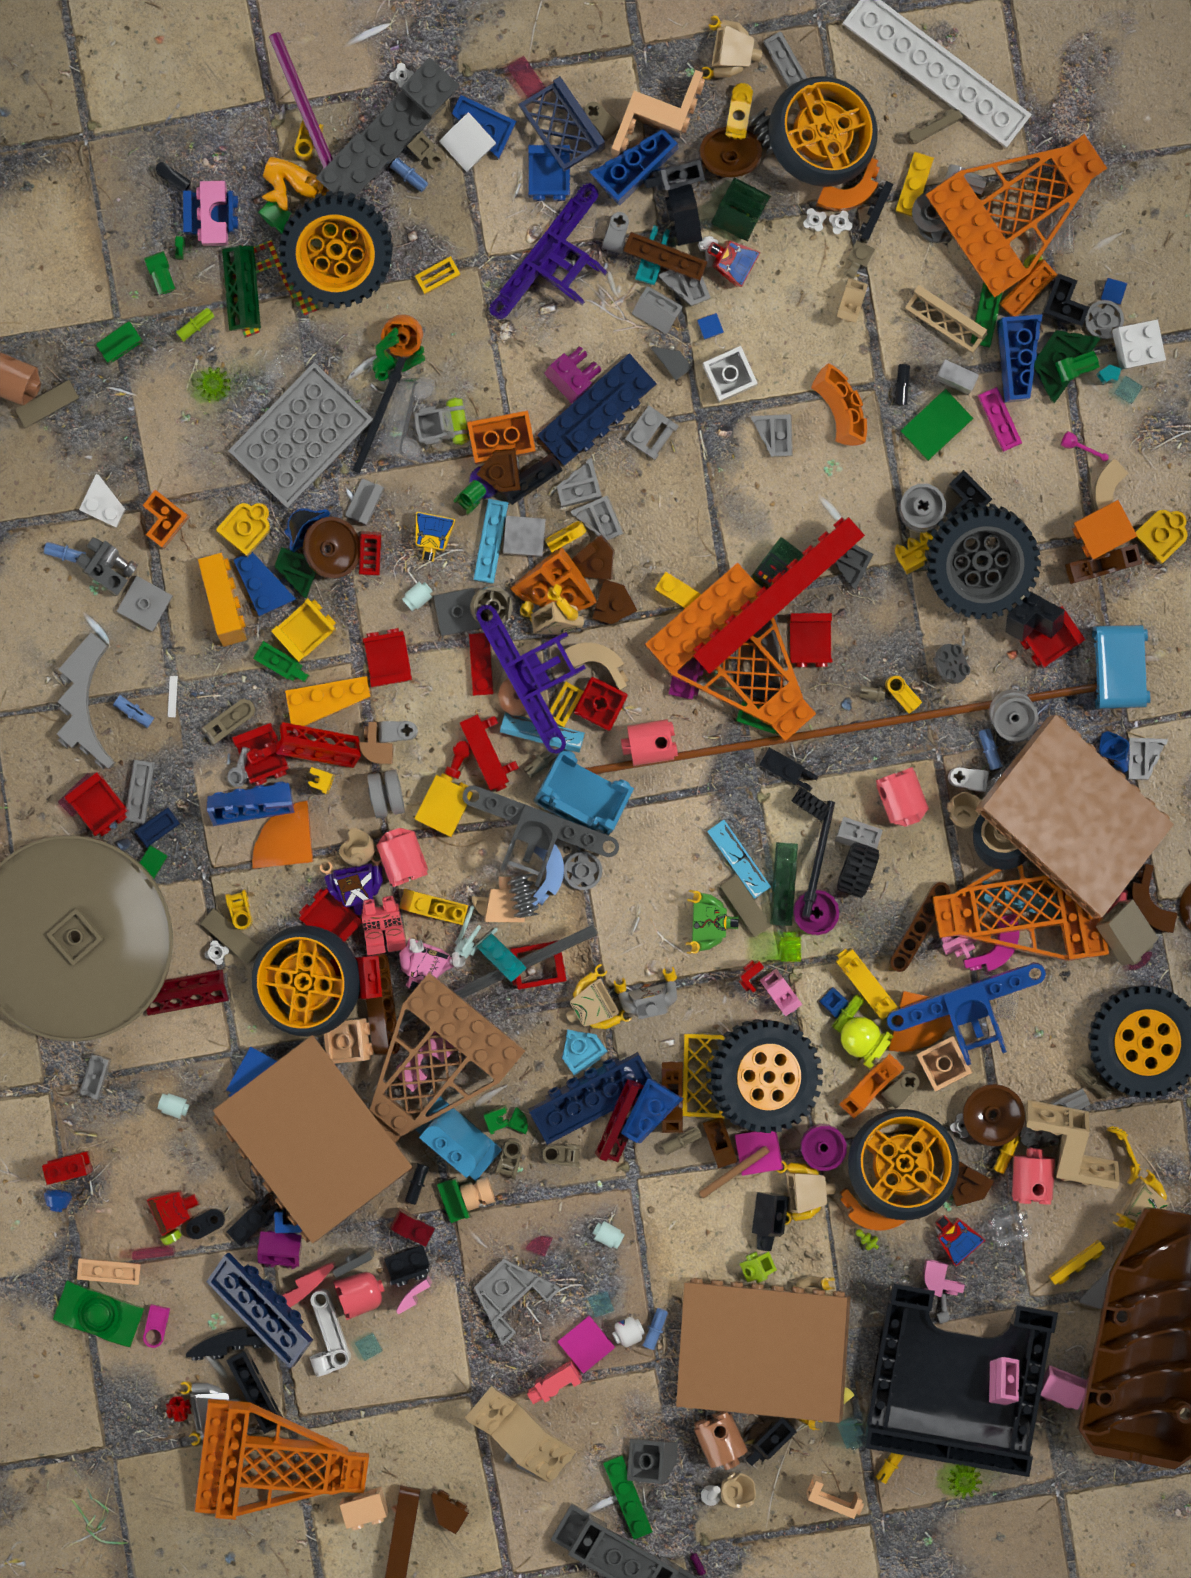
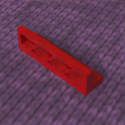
[276,722,361,768]

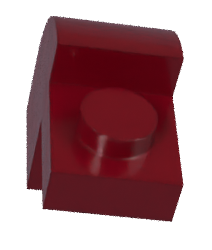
[390,1208,435,1247]

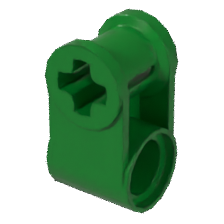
[453,480,486,515]

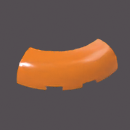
[811,363,867,446]

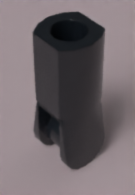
[156,162,191,192]

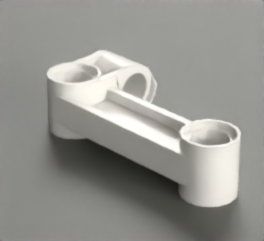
[309,1288,351,1377]

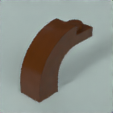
[1065,544,1142,584]
[1130,864,1177,933]
[662,1061,683,1133]

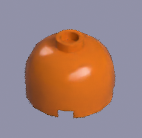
[381,314,423,357]

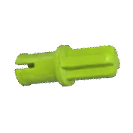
[176,308,215,342]
[831,995,864,1033]

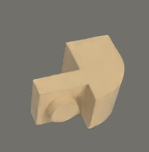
[837,278,868,323]

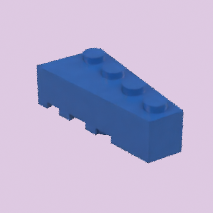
[997,314,1043,403]

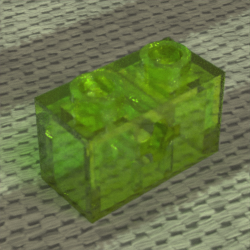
[779,932,801,962]

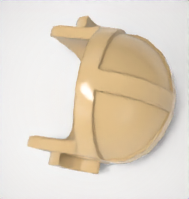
[947,792,982,829]
[339,828,375,867]
[720,1472,756,1508]

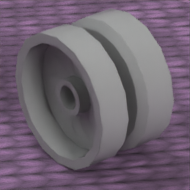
[899,484,946,533]
[989,689,1039,741]
[367,769,405,819]

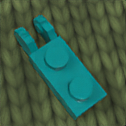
[635,225,670,286]

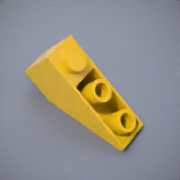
[399,888,468,925]

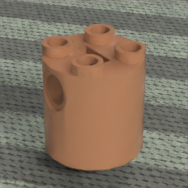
[0,352,41,406]
[694,1411,748,1470]

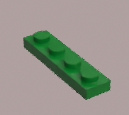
[603,1455,653,1540]

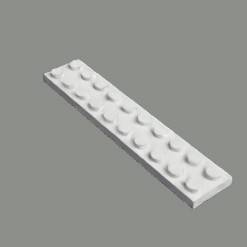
[843,0,1032,148]

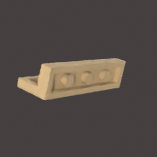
[905,285,987,354]

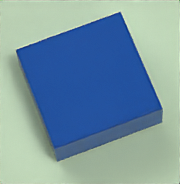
[697,313,724,340]

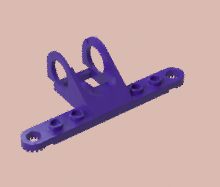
[489,183,608,319]
[476,605,586,754]

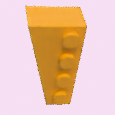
[198,552,247,647]
[285,676,371,726]

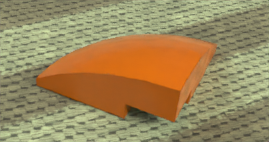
[510,547,597,611]
[252,801,314,869]
[888,990,953,1052]

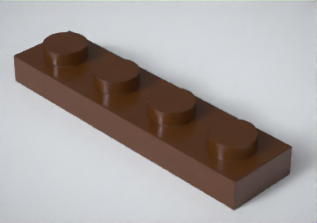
[623,232,708,282]

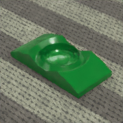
[53,1280,145,1347]

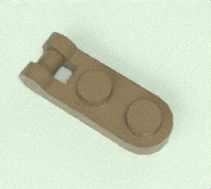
[908,108,963,144]
[201,699,256,746]

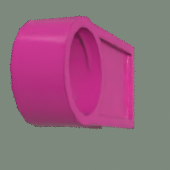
[143,1304,170,1348]

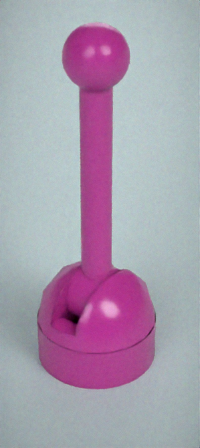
[1060,431,1109,461]

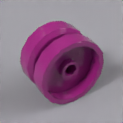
[793,890,840,935]
[800,1124,847,1171]

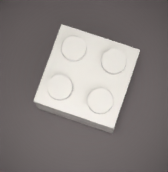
[1112,320,1166,370]
[703,346,758,403]

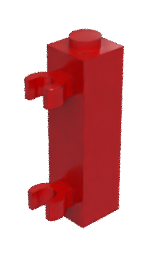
[460,714,519,792]

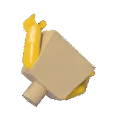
[776,1161,836,1225]

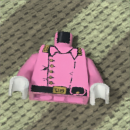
[399,938,465,990]

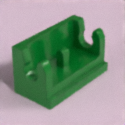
[484,1105,509,1135]

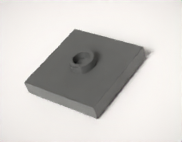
[433,588,482,636]
[332,1247,375,1277]

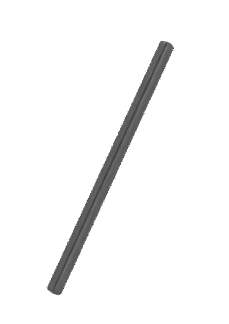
[396,925,598,1028]

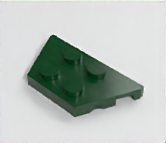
[1034,330,1101,403]

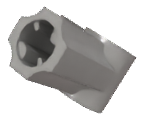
[945,164,987,195]
[1050,1088,1090,1110]

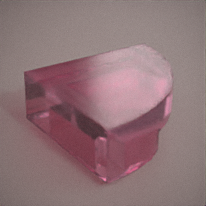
[1128,951,1152,970]
[526,1236,553,1257]

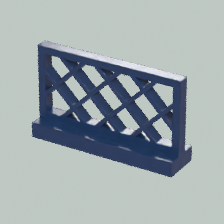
[519,76,605,172]

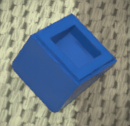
[1101,278,1127,305]
[819,987,849,1018]

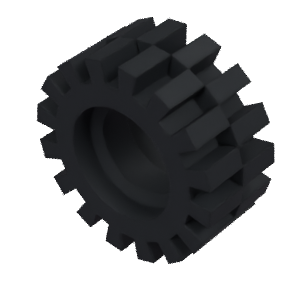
[791,787,831,821]

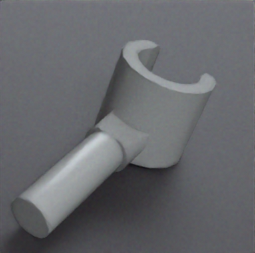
[936,1294,950,1324]

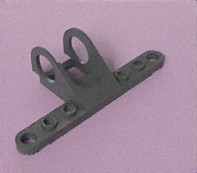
[463,786,619,887]

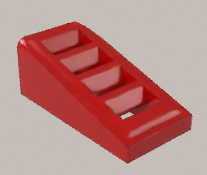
[359,531,382,576]

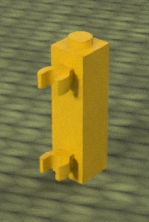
[835,948,898,1020]

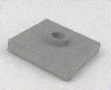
[117,576,173,632]

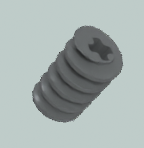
[748,108,774,155]
[507,873,539,918]

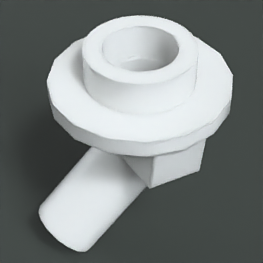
[698,236,718,267]
[701,1485,721,1506]

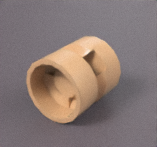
[460,1177,496,1211]

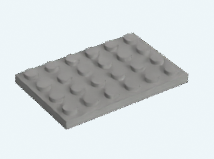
[228,362,373,508]

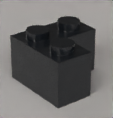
[665,184,703,246]
[1042,273,1090,329]
[948,470,993,516]
[1005,591,1065,642]

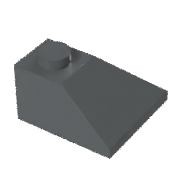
[627,1439,678,1484]

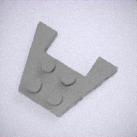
[474,1258,561,1345]

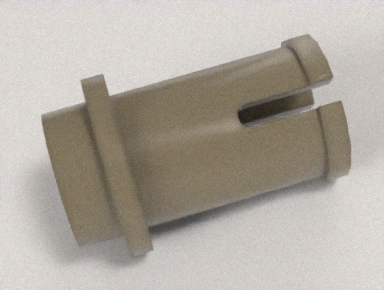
[859,685,886,703]

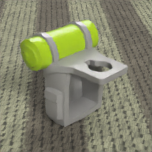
[414,397,470,445]

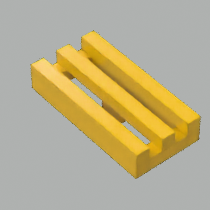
[415,256,461,295]
[550,682,584,727]

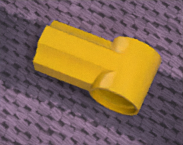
[885,676,922,714]

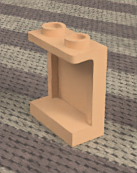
[806,1475,864,1519]

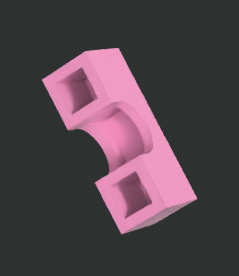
[196,181,228,246]
[396,1031,455,1092]

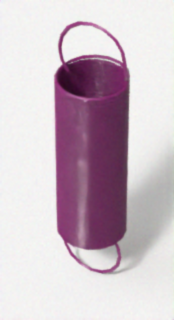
[690,1550,706,1578]

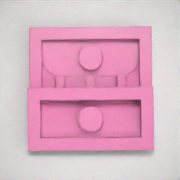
[396,1275,432,1314]

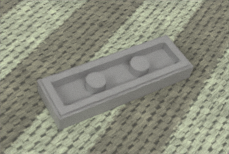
[763,31,807,88]
[124,760,155,824]

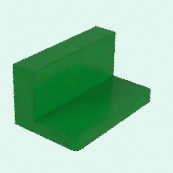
[96,322,144,365]
[437,1177,471,1223]

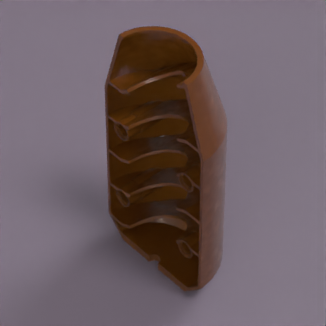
[1077,1207,1191,1470]

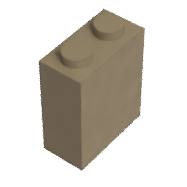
[1096,899,1159,965]

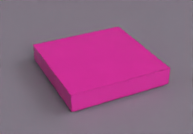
[735,1131,783,1176]
[557,1315,615,1374]

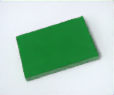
[900,388,974,461]

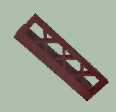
[146,969,229,1016]
[595,1079,644,1162]

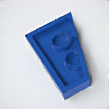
[452,95,517,159]
[234,552,297,617]
[621,1079,684,1143]

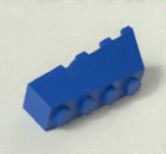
[590,129,679,206]
[207,782,295,826]

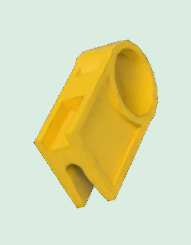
[544,521,586,552]

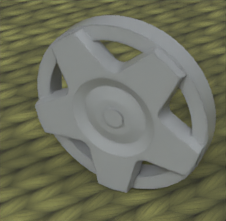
[1085,300,1124,339]
[564,852,602,890]

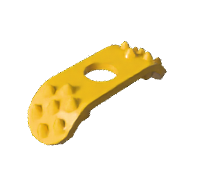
[725,83,753,140]
[1106,1126,1141,1184]

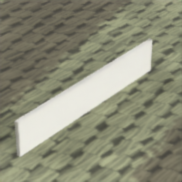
[168,676,178,717]

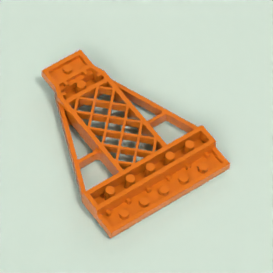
[925,134,1107,297]
[645,563,816,741]
[933,864,1109,961]
[195,1399,369,1520]

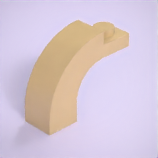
[1093,459,1129,511]
[565,643,629,690]

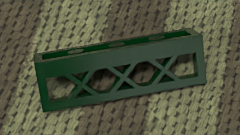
[222,245,261,331]

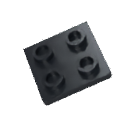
[384,1245,431,1287]

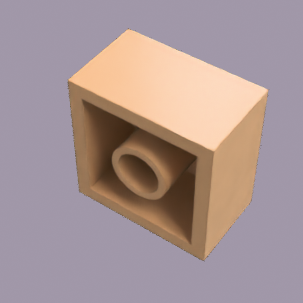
[916,1036,974,1092]
[340,1487,388,1530]

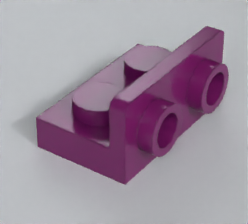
[668,658,704,700]

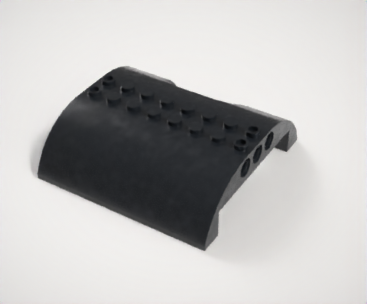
[865,1283,1058,1477]

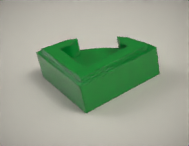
[175,236,185,260]
[507,1107,528,1134]

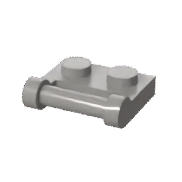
[625,406,679,460]

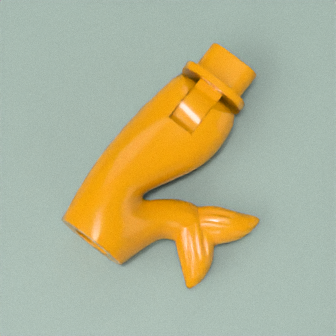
[262,157,329,211]

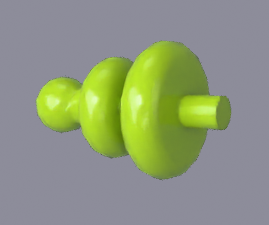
[855,1229,879,1251]

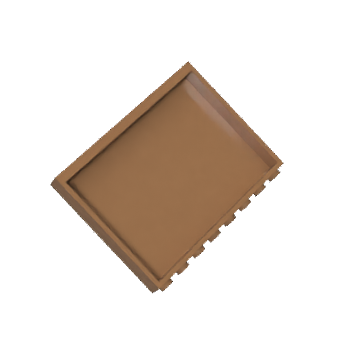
[975,715,1174,919]
[213,1035,413,1244]
[676,1278,851,1423]

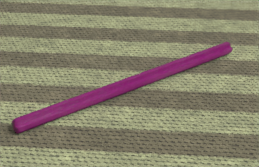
[269,32,357,237]

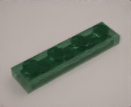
[770,842,798,926]

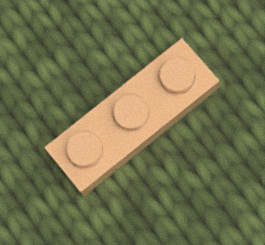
[77,1258,141,1285]

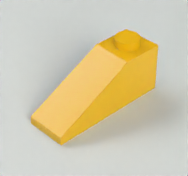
[654,571,701,609]

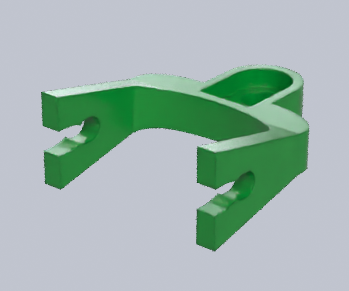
[372,327,425,381]

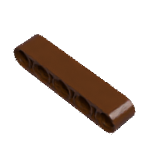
[889,882,950,972]
[366,954,400,1056]
[385,1485,421,1578]

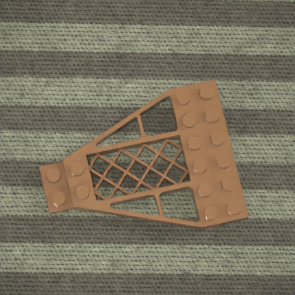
[369,972,526,1143]

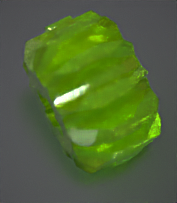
[196,367,231,402]
[947,1465,982,1499]

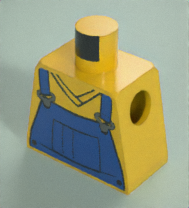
[415,512,456,562]

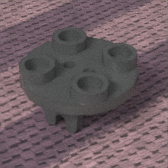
[932,644,970,684]
[1020,1121,1061,1148]

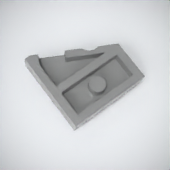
[1126,738,1168,780]

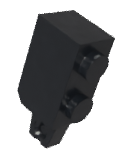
[643,159,705,190]
[752,1192,789,1251]
[746,1417,797,1466]

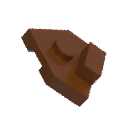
[477,448,520,492]
[572,534,615,580]
[592,579,638,625]
[952,1161,994,1207]

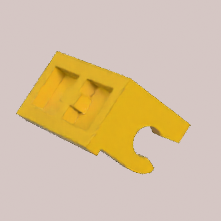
[308,767,335,794]

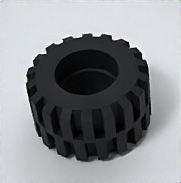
[837,842,879,898]

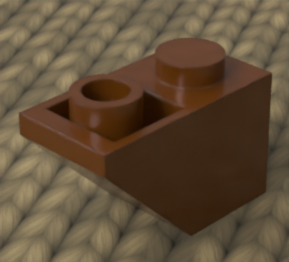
[431,1489,469,1534]

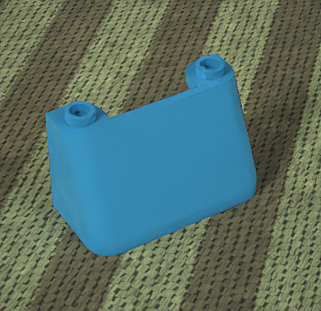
[1092,625,1151,710]
[534,750,634,836]

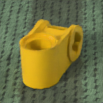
[294,120,324,161]
[225,889,253,930]

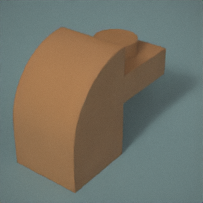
[359,722,393,764]

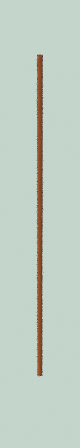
[585,683,1097,774]

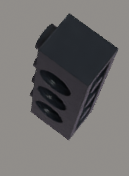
[226,1348,283,1434]

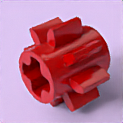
[166,1396,192,1422]

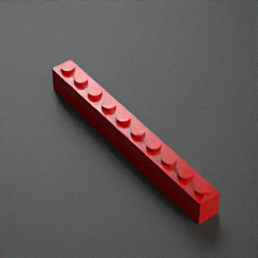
[692,517,865,674]

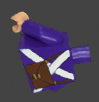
[320,857,383,915]

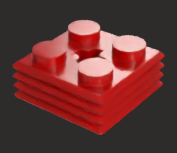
[574,677,628,731]

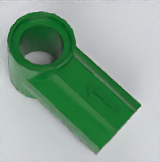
[144,251,176,295]
[1055,351,1100,383]

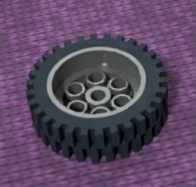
[924,503,1041,619]

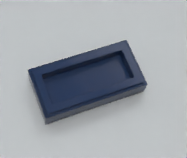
[135,807,180,848]

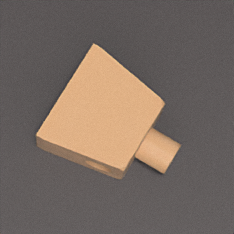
[484,877,525,922]

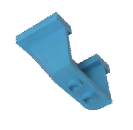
[415,1096,502,1181]

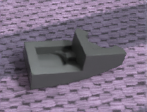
[651,346,692,380]

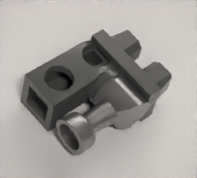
[76,537,138,596]

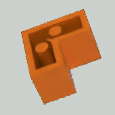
[142,490,190,549]

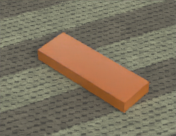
[999,259,1057,317]

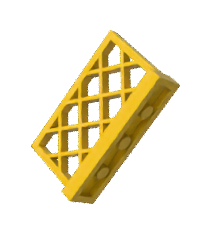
[683,1034,725,1118]

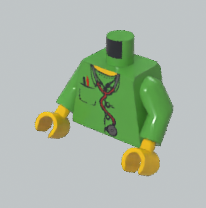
[686,890,739,954]

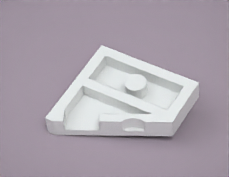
[79,474,126,528]

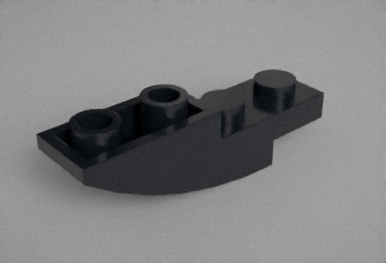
[186,1326,265,1361]

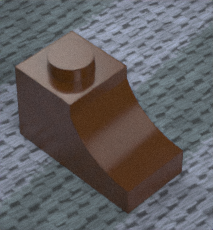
[703,1118,738,1169]

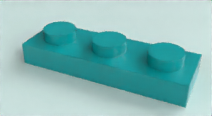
[476,933,527,982]

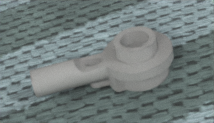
[227,747,251,787]

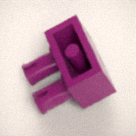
[544,346,601,404]
[257,1231,302,1270]

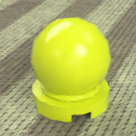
[841,1017,894,1069]

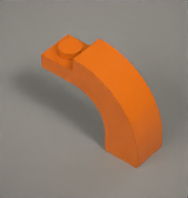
[816,158,880,212]
[839,1054,904,1118]
[840,1188,907,1231]

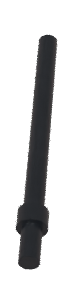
[352,356,407,473]
[802,801,835,919]

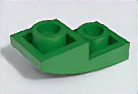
[258,201,291,234]

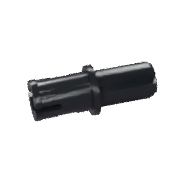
[894,364,911,405]
[405,1163,430,1205]

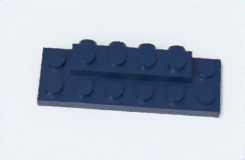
[537,353,657,466]
[528,1052,652,1145]
[206,1252,314,1369]

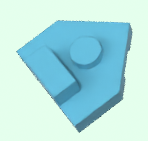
[562,1030,608,1076]

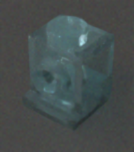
[836,1416,863,1450]

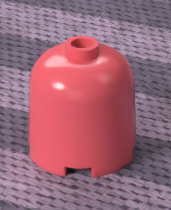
[333,1272,385,1320]

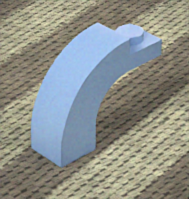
[532,844,564,906]

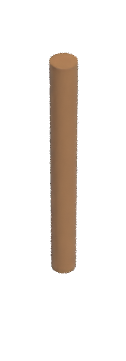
[699,1146,770,1198]

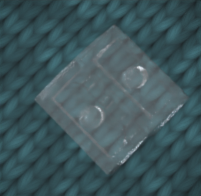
[1029,211,1074,255]

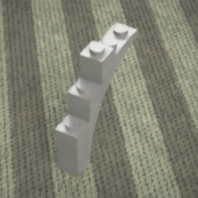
[57,632,116,769]

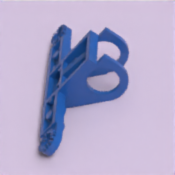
[887,962,1046,1066]

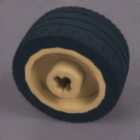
[973,814,1028,870]

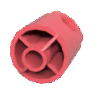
[621,719,678,766]
[876,767,929,827]
[376,828,428,887]
[1012,1148,1055,1205]

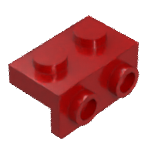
[739,960,765,993]

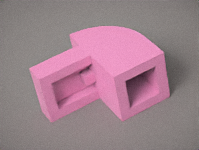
[760,969,802,1016]
[923,1259,965,1297]

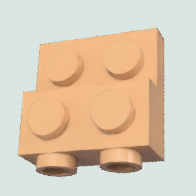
[324,1018,374,1064]

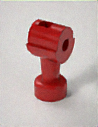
[444,741,470,779]

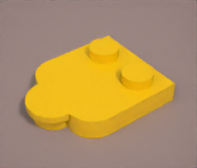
[216,503,270,557]
[1135,510,1188,564]

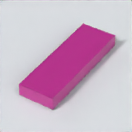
[978,387,1022,452]

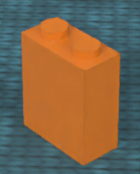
[1072,500,1137,560]

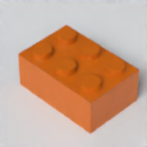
[467,411,536,465]

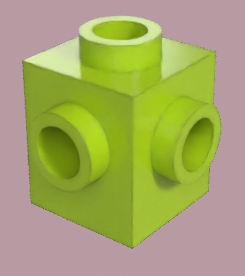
[739,1251,777,1283]

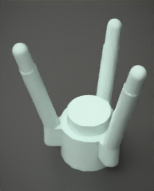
[454,905,498,959]

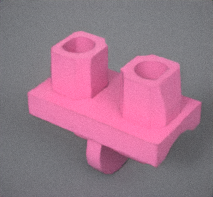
[942,936,977,959]

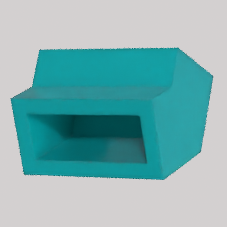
[1096,365,1122,385]

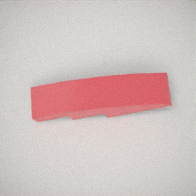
[281,1261,335,1308]

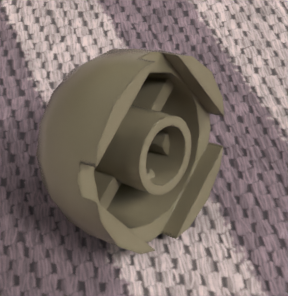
[470,586,513,623]

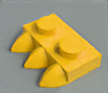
[895,532,933,575]

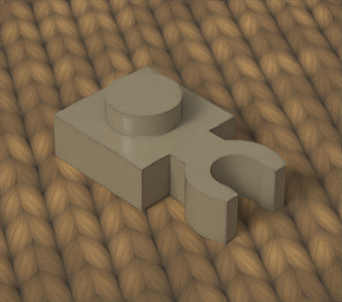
[407,131,443,168]

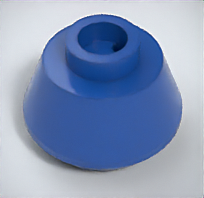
[44,1189,72,1212]

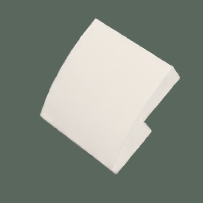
[439,112,497,172]

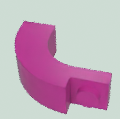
[963,913,1020,971]

